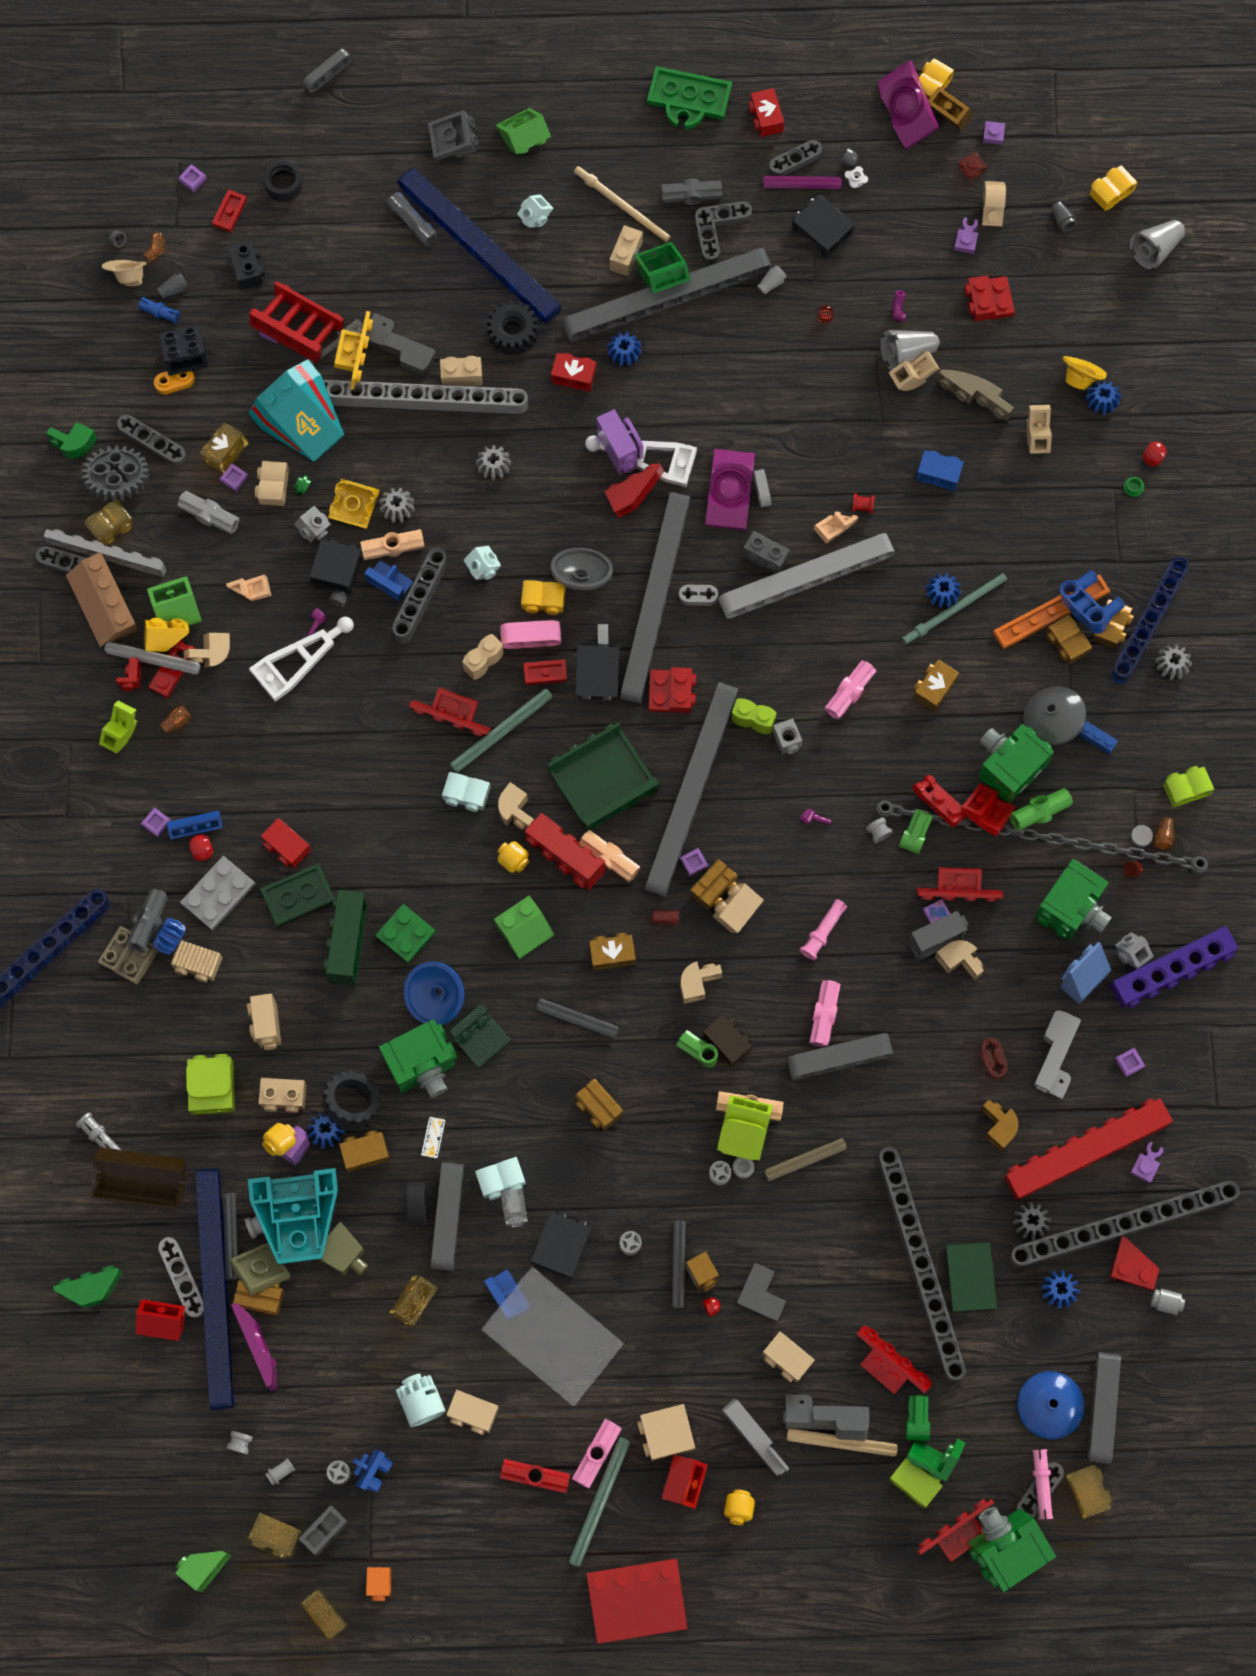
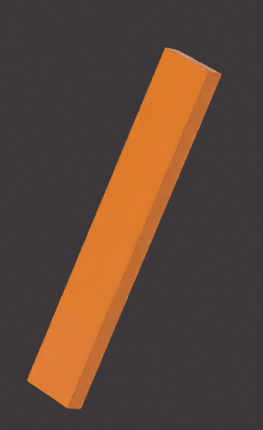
[993,575,1110,650]

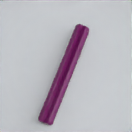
[763,176,842,189]

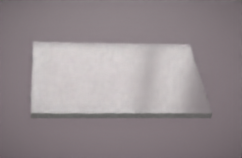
[481,1267,624,1406]

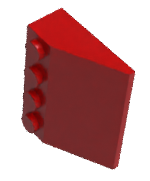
[587,1559,687,1644]

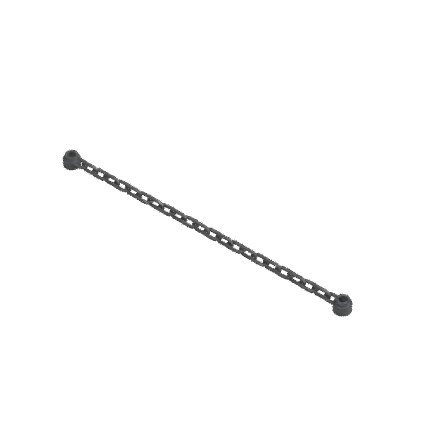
[876,800,1208,875]

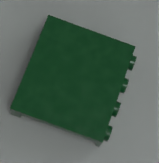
[547,722,659,832]

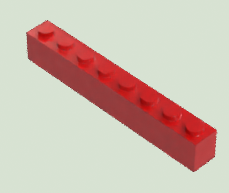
[1004,1098,1173,1201]

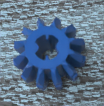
[607,331,641,367]
[1086,379,1121,415]
[926,573,961,608]
[153,918,186,955]
[308,1112,345,1149]
[1041,1270,1080,1309]

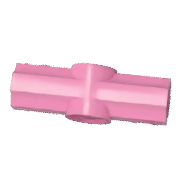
[824,660,876,720]
[809,980,841,1047]
[572,1419,622,1489]

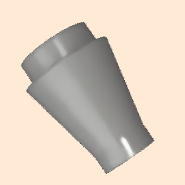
[757,265,787,295]

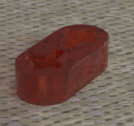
[981,1038,1008,1079]

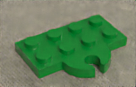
[647,66,732,130]

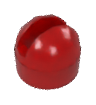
[702,1297,720,1317]

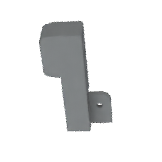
[1034,1011,1081,1099]
[721,1399,789,1475]

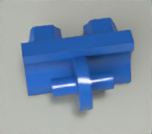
[352,1449,393,1492]

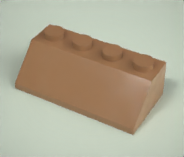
[66,552,138,648]

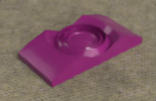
[878,60,939,149]
[705,449,755,531]
[231,1303,277,1391]

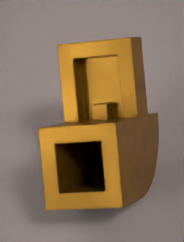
[981,1100,1018,1152]

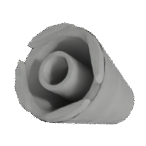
[1130,220,1185,269]
[881,330,940,370]

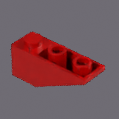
[604,463,664,518]

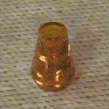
[160,704,192,734]
[1154,817,1175,850]

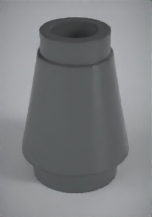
[1052,202,1077,232]
[157,273,189,299]

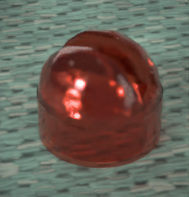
[818,305,834,323]
[1124,860,1143,878]

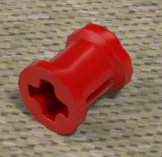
[852,493,875,514]

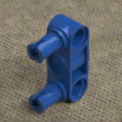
[1060,570,1125,634]

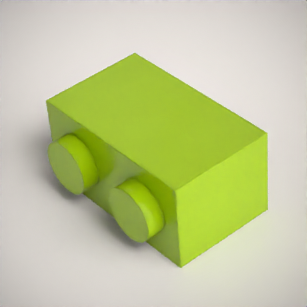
[889,1457,942,1509]

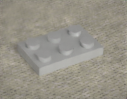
[180,856,256,931]

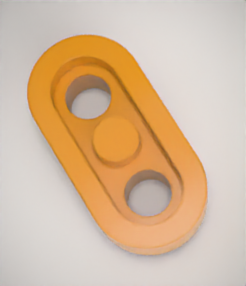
[154,371,195,394]

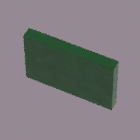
[260,863,334,928]
[946,1242,997,1312]

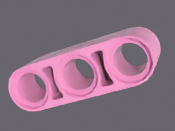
[500,620,561,649]

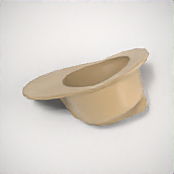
[102,260,146,287]

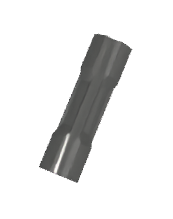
[387,192,438,246]

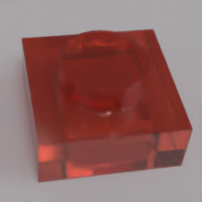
[958,151,987,179]

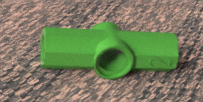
[1009,788,1073,831]

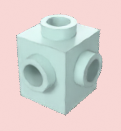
[517,195,553,228]
[464,546,501,580]

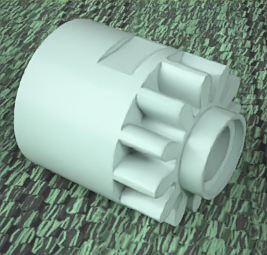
[396,1374,446,1427]

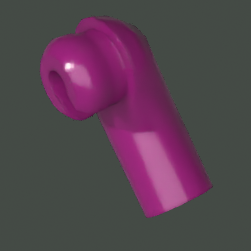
[892,290,907,322]

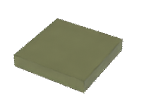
[230,1243,290,1296]

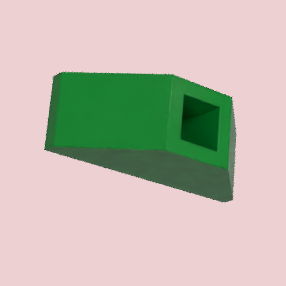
[53,1266,122,1308]

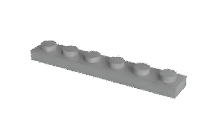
[44,529,166,578]

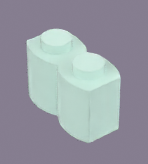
[442,772,491,812]
[475,1157,526,1200]

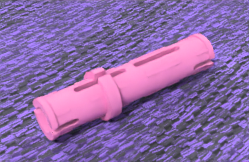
[1032,1449,1053,1519]

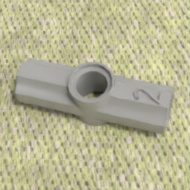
[177,491,240,534]

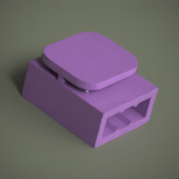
[596,409,644,475]

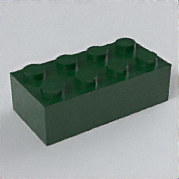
[323,890,368,986]

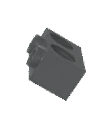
[743,531,790,574]
[299,1505,349,1556]

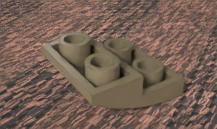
[98,926,158,985]

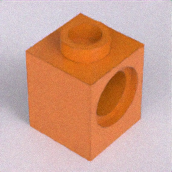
[366,1567,391,1601]

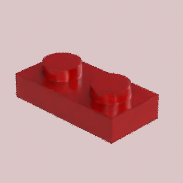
[212,190,247,233]
[524,659,567,685]

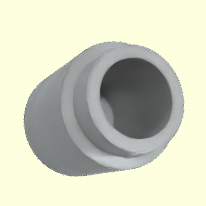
[1151,1289,1185,1315]

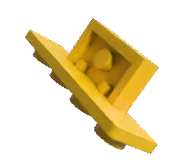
[334,311,373,390]

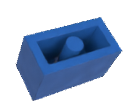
[916,450,964,491]

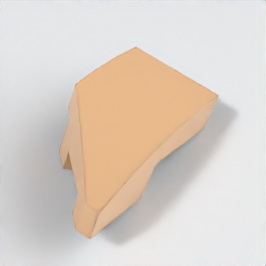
[814,512,858,544]
[226,575,272,601]

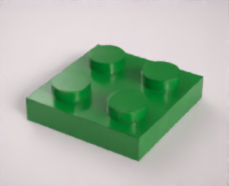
[375,904,436,964]

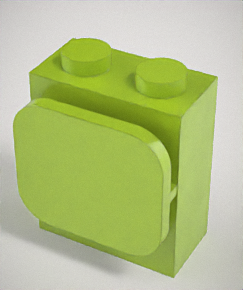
[186,1054,235,1115]
[717,1095,773,1161]

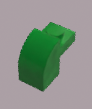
[46,422,97,459]

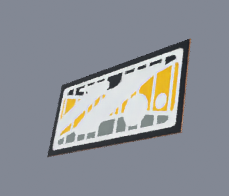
[420,1115,447,1160]

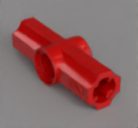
[500,1459,570,1493]

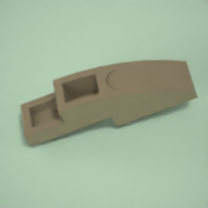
[937,370,1014,421]

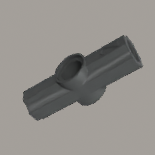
[661,178,722,205]
[127,889,168,953]

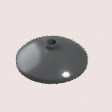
[551,548,613,591]
[1023,686,1086,745]

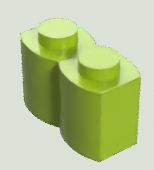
[731,698,776,734]
[1163,766,1214,807]

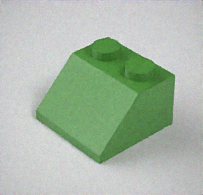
[495,108,551,154]
[494,895,554,959]
[175,1551,231,1592]

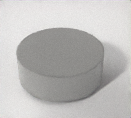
[1131,825,1153,847]
[732,1157,754,1179]

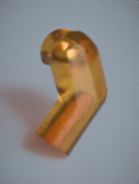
[144,232,165,261]

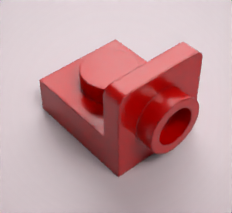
[116,658,141,691]

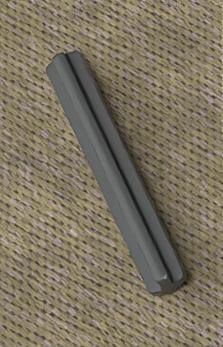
[536,999,618,1038]
[223,1193,238,1280]
[672,1220,686,1308]

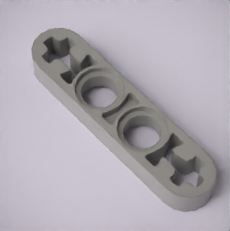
[158,1237,206,1318]

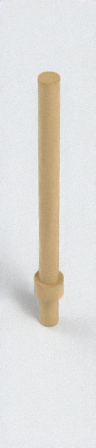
[574,166,671,242]

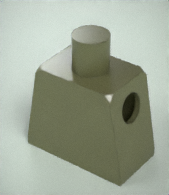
[317,1222,368,1275]

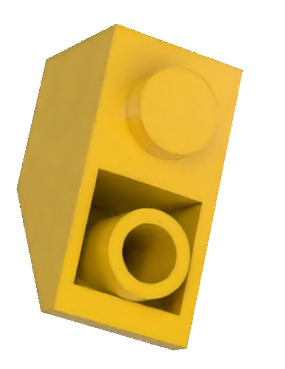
[144,618,189,652]

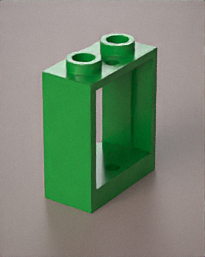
[634,242,691,294]

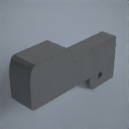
[366,313,436,376]
[783,1394,869,1440]

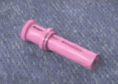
[799,899,847,960]

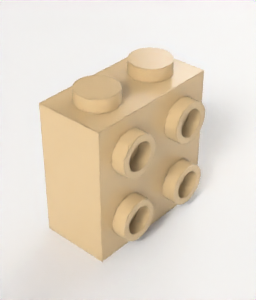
[247,993,281,1050]
[637,1404,695,1461]

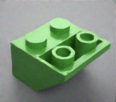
[147,576,202,626]

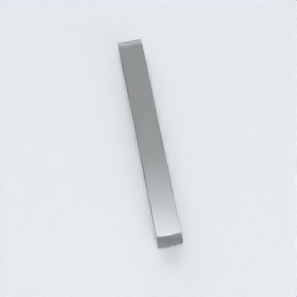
[718,533,895,618]

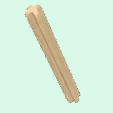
[787,1428,898,1457]

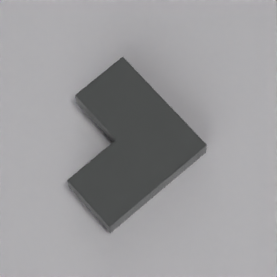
[737,1263,786,1322]

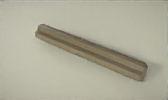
[764,1138,847,1181]

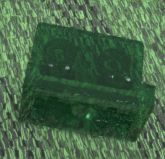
[449,1003,511,1068]

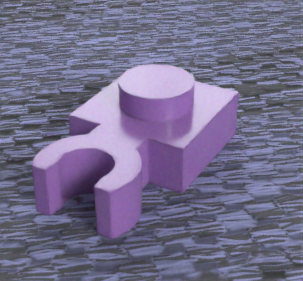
[954,217,978,254]
[1130,1142,1163,1184]

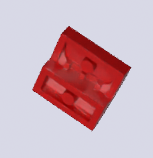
[961,784,1016,836]

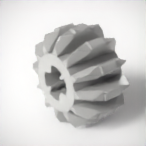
[476,444,511,481]
[380,488,414,523]
[1155,644,1192,681]

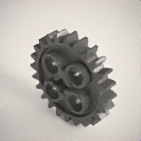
[81,445,149,502]

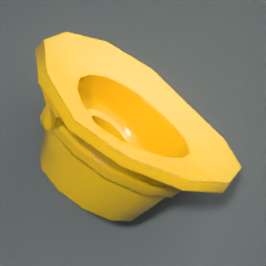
[1062,356,1106,390]

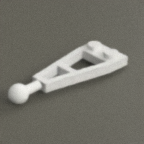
[585,435,697,487]
[249,617,354,702]

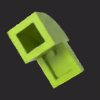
[99,701,137,753]

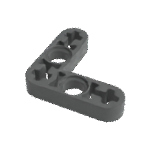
[695,201,752,264]

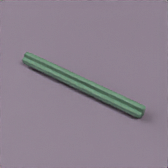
[450,689,552,772]
[569,1437,630,1567]

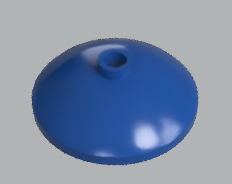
[404,961,464,1025]
[1017,1371,1085,1440]

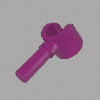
[307,608,326,636]
[800,809,832,825]

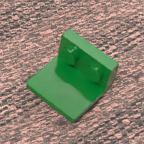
[907,1438,965,1481]

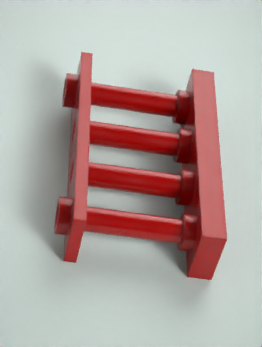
[249,281,344,363]

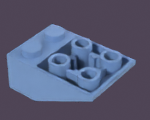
[1060,942,1111,1004]

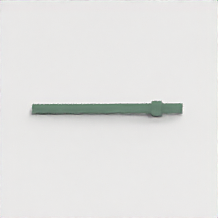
[902,573,1007,645]

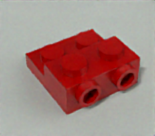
[964,276,1015,322]
[649,667,696,713]

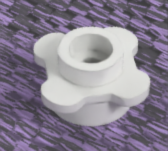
[845,166,868,188]

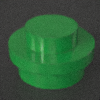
[294,475,311,495]
[1123,477,1144,497]

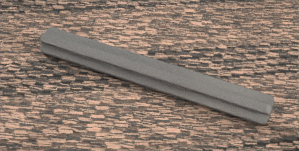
[105,642,200,674]

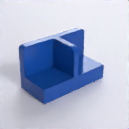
[364,561,413,602]
[484,1270,530,1321]

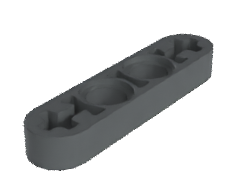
[117,415,187,466]

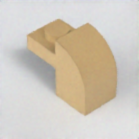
[982,181,1006,226]
[888,351,940,391]
[1027,405,1052,454]
[183,633,230,668]
[498,782,534,830]
[935,940,984,980]
[680,962,722,1004]

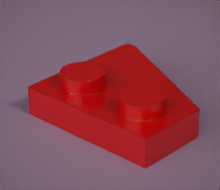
[1110,1236,1159,1291]

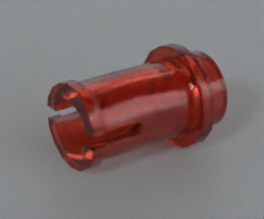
[652,908,679,925]

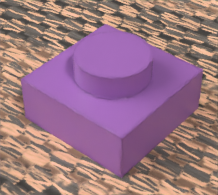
[983,121,1005,145]

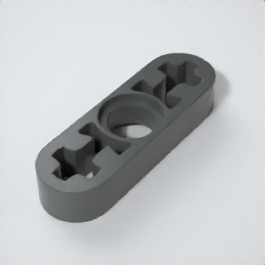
[303,49,352,93]
[769,140,822,176]
[36,546,86,574]
[1016,1462,1064,1517]

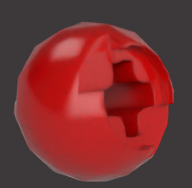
[1142,441,1167,467]
[189,834,214,861]

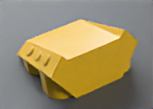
[328,479,380,529]

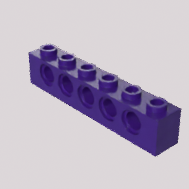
[1110,926,1238,1009]

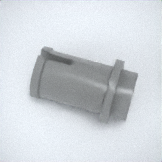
[265,1458,295,1485]

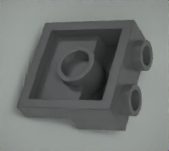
[428,110,478,161]

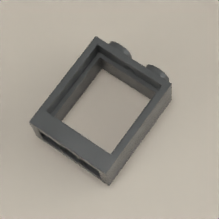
[908,911,968,962]

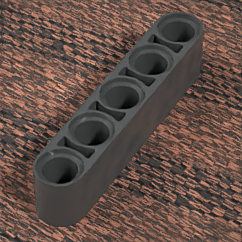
[392,548,447,644]
[786,1033,894,1080]
[431,1162,464,1271]
[1087,1352,1121,1465]

